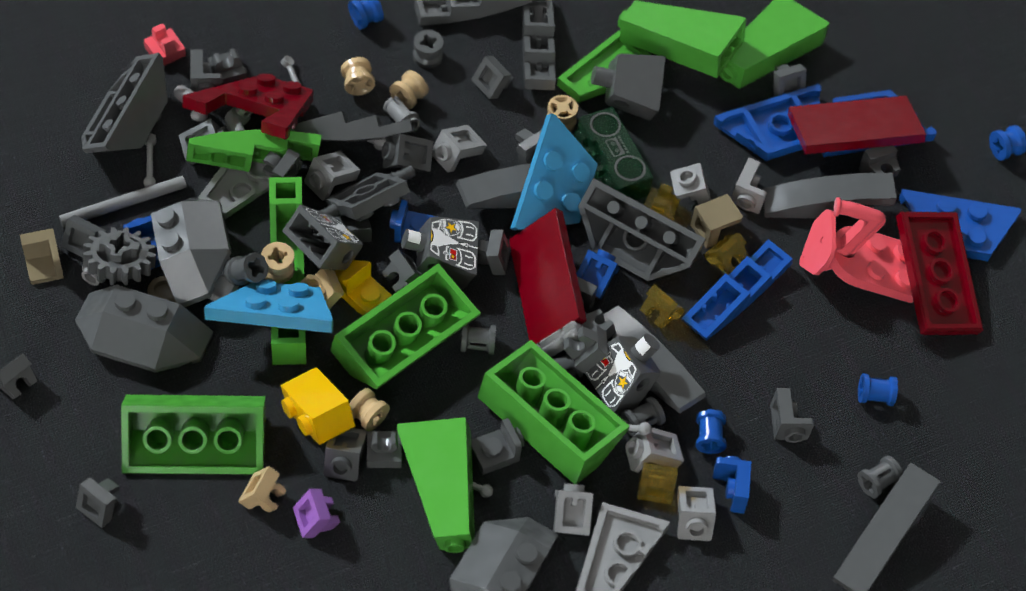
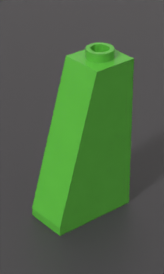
[618,0,746,78]
[719,0,830,89]
[397,417,475,553]

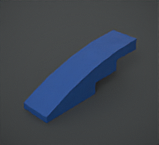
[682,239,793,341]

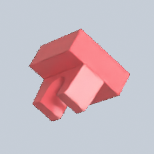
[144,23,186,65]

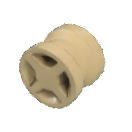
[341,57,375,96]
[389,70,429,109]
[547,95,578,132]
[261,242,295,283]
[349,388,390,431]

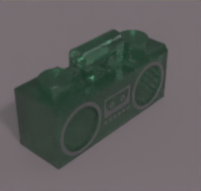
[575,107,653,200]

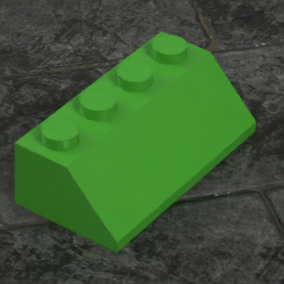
[330,263,481,389]
[477,340,630,485]
[121,395,266,474]

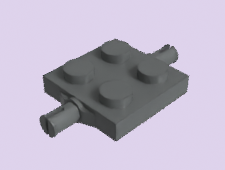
[320,165,416,221]

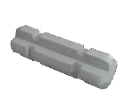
[536,321,582,357]

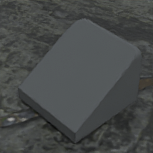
[335,215,372,243]

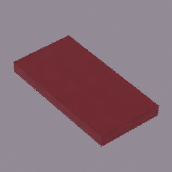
[788,96,926,154]
[509,208,587,345]
[896,212,983,335]

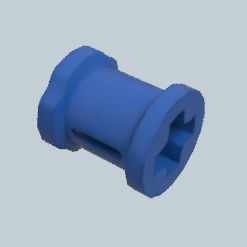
[858,373,898,406]
[696,409,727,454]

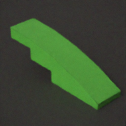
[186,130,322,172]

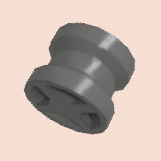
[413,30,444,69]

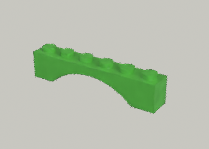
[269,177,306,365]

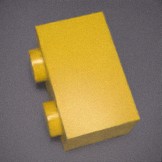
[281,367,355,445]

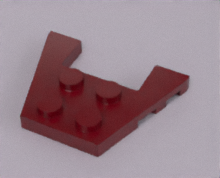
[183,74,314,140]

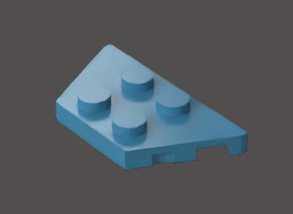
[510,113,598,231]
[204,279,333,333]

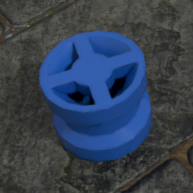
[348,0,384,29]
[989,125,1026,161]

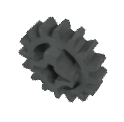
[83,227,156,285]

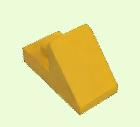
[335,260,392,316]

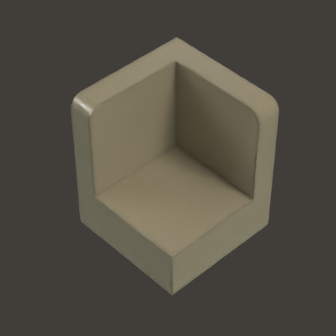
[690,194,743,248]
[20,228,64,285]

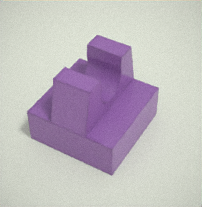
[293,489,340,538]

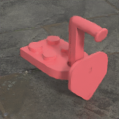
[799,197,914,303]

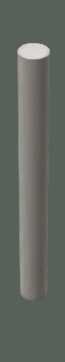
[59,175,187,228]

